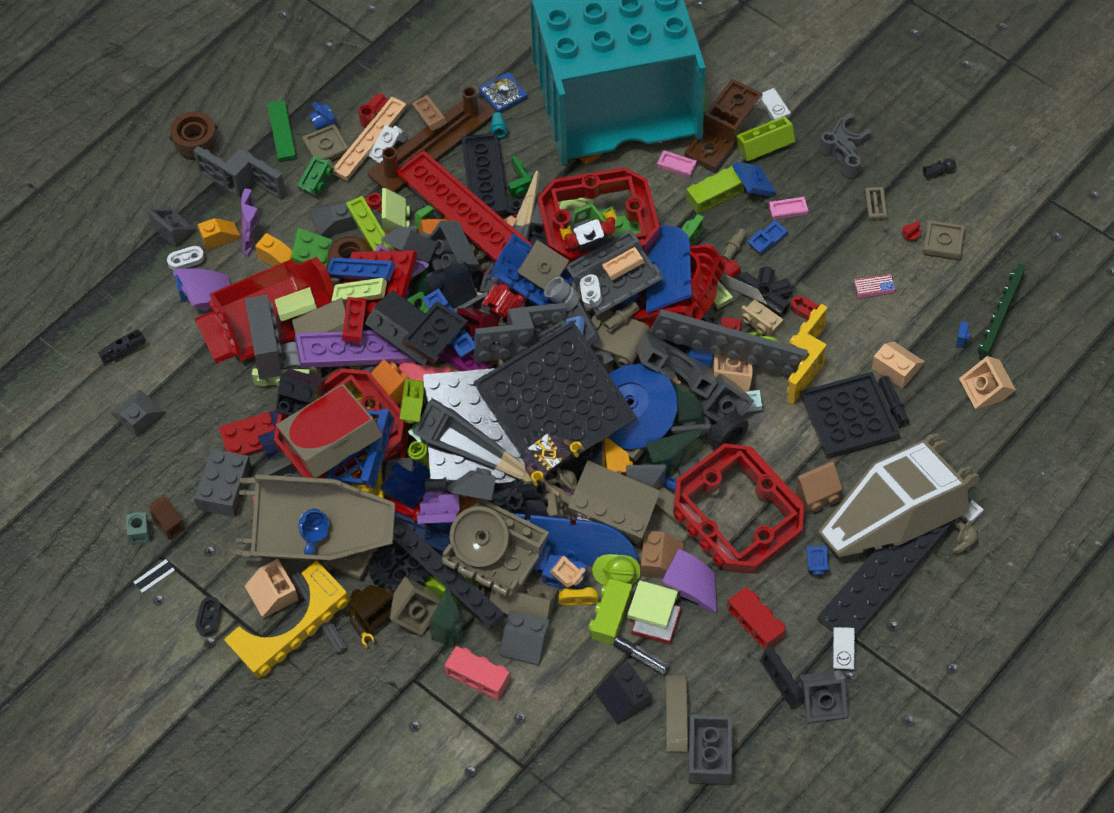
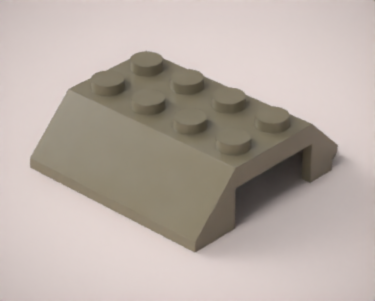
[442,498,549,596]

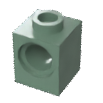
[126,512,150,545]

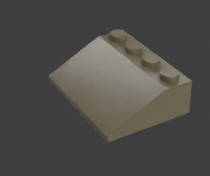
[565,460,660,545]

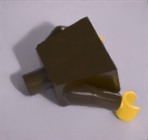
[349,585,395,648]

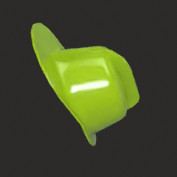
[592,554,641,585]

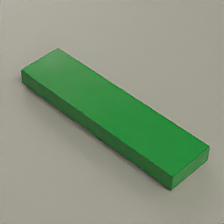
[267,100,296,162]

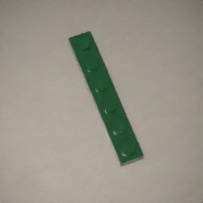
[978,263,1026,360]

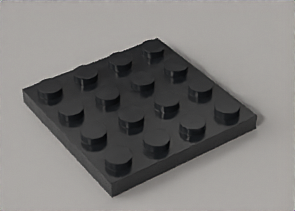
[800,372,900,458]

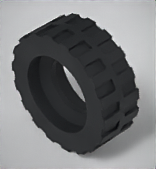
[707,411,749,450]

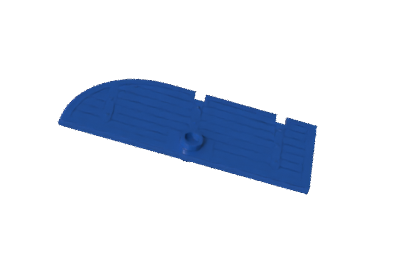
[646,225,692,313]
[512,513,639,565]

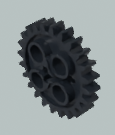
[368,542,430,591]

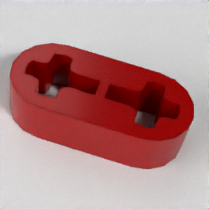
[791,296,820,321]

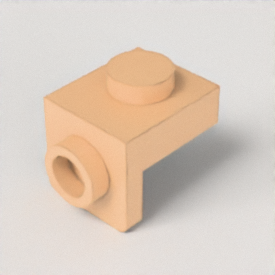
[550,556,585,588]

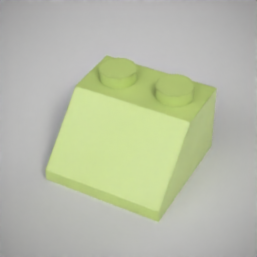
[382,188,410,233]

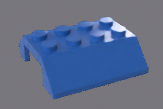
[489,233,573,306]

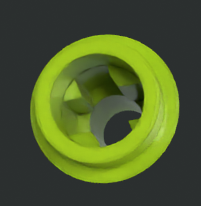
[408,441,429,466]

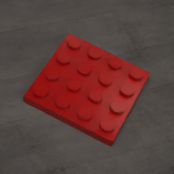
[342,250,418,321]

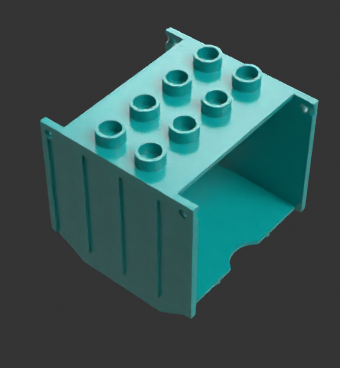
[529,0,706,165]

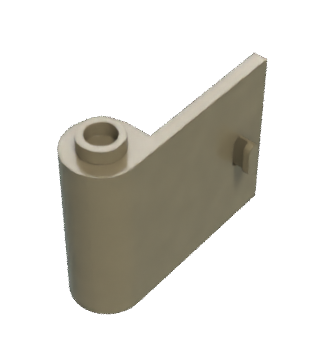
[590,310,650,367]

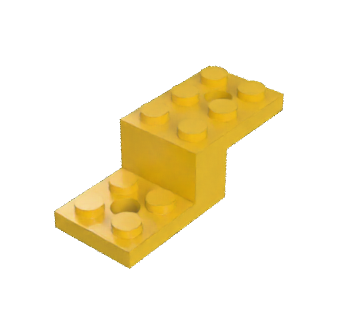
[786,304,828,405]

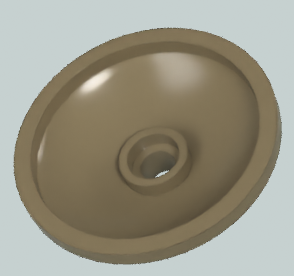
[450,506,509,567]

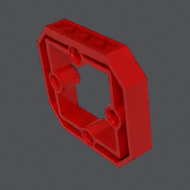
[538,168,660,264]
[274,369,407,486]
[673,443,804,573]

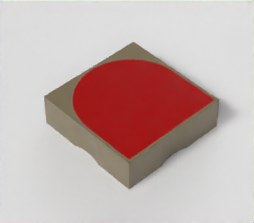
[276,384,382,479]

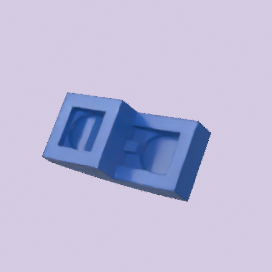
[747,220,789,254]

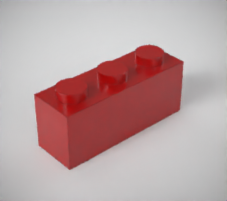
[727,587,786,650]

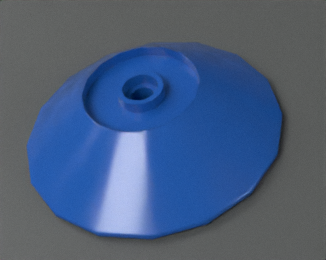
[608,364,678,450]

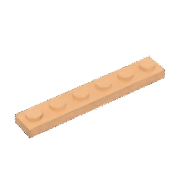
[332,97,407,181]

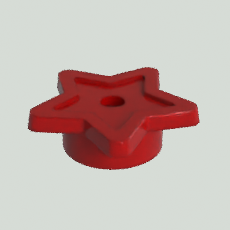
[364,192,382,211]

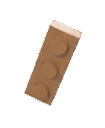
[412,95,447,131]

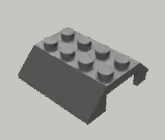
[566,230,663,315]

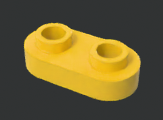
[558,587,599,606]

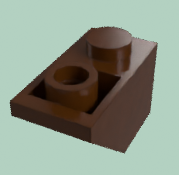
[148,495,184,540]

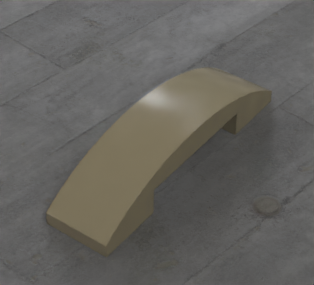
[666,675,687,753]

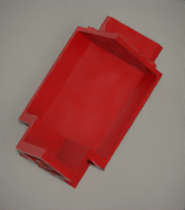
[194,256,334,364]

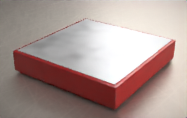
[631,605,681,644]

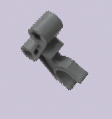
[819,113,871,178]

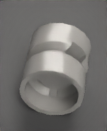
[544,277,580,311]
[280,342,306,369]

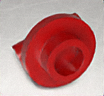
[902,221,921,241]

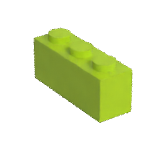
[736,116,795,161]
[686,166,744,214]
[400,378,424,423]
[589,578,632,645]

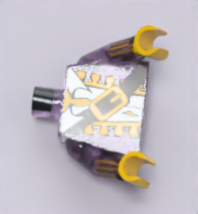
[524,430,584,486]

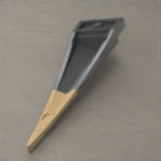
[480,171,540,293]
[413,398,561,496]

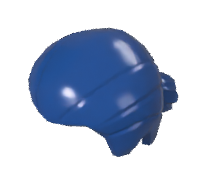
[298,509,330,555]

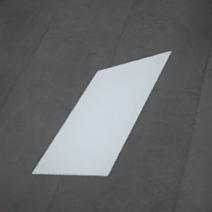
[720,273,767,304]

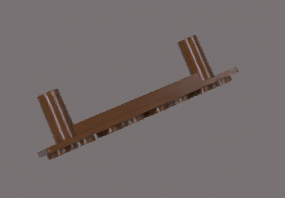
[367,86,495,192]

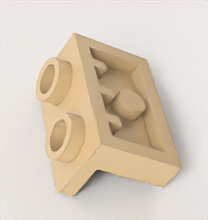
[740,299,784,337]

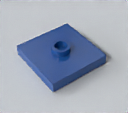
[733,162,776,197]

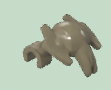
[545,468,577,494]
[952,518,978,554]

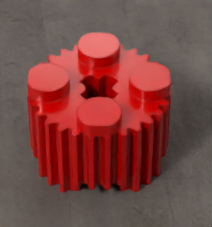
[481,283,526,319]

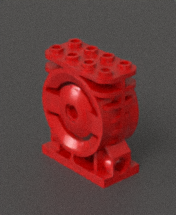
[630,244,726,341]

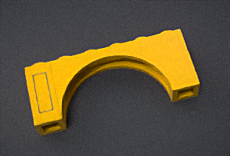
[224,560,351,679]

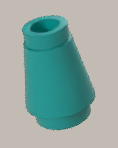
[490,112,508,138]

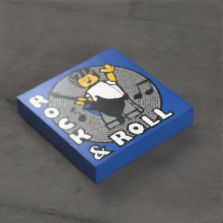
[479,72,528,113]

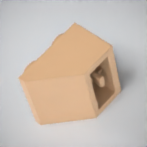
[245,559,298,618]

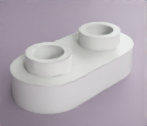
[167,246,204,270]
[580,274,602,308]

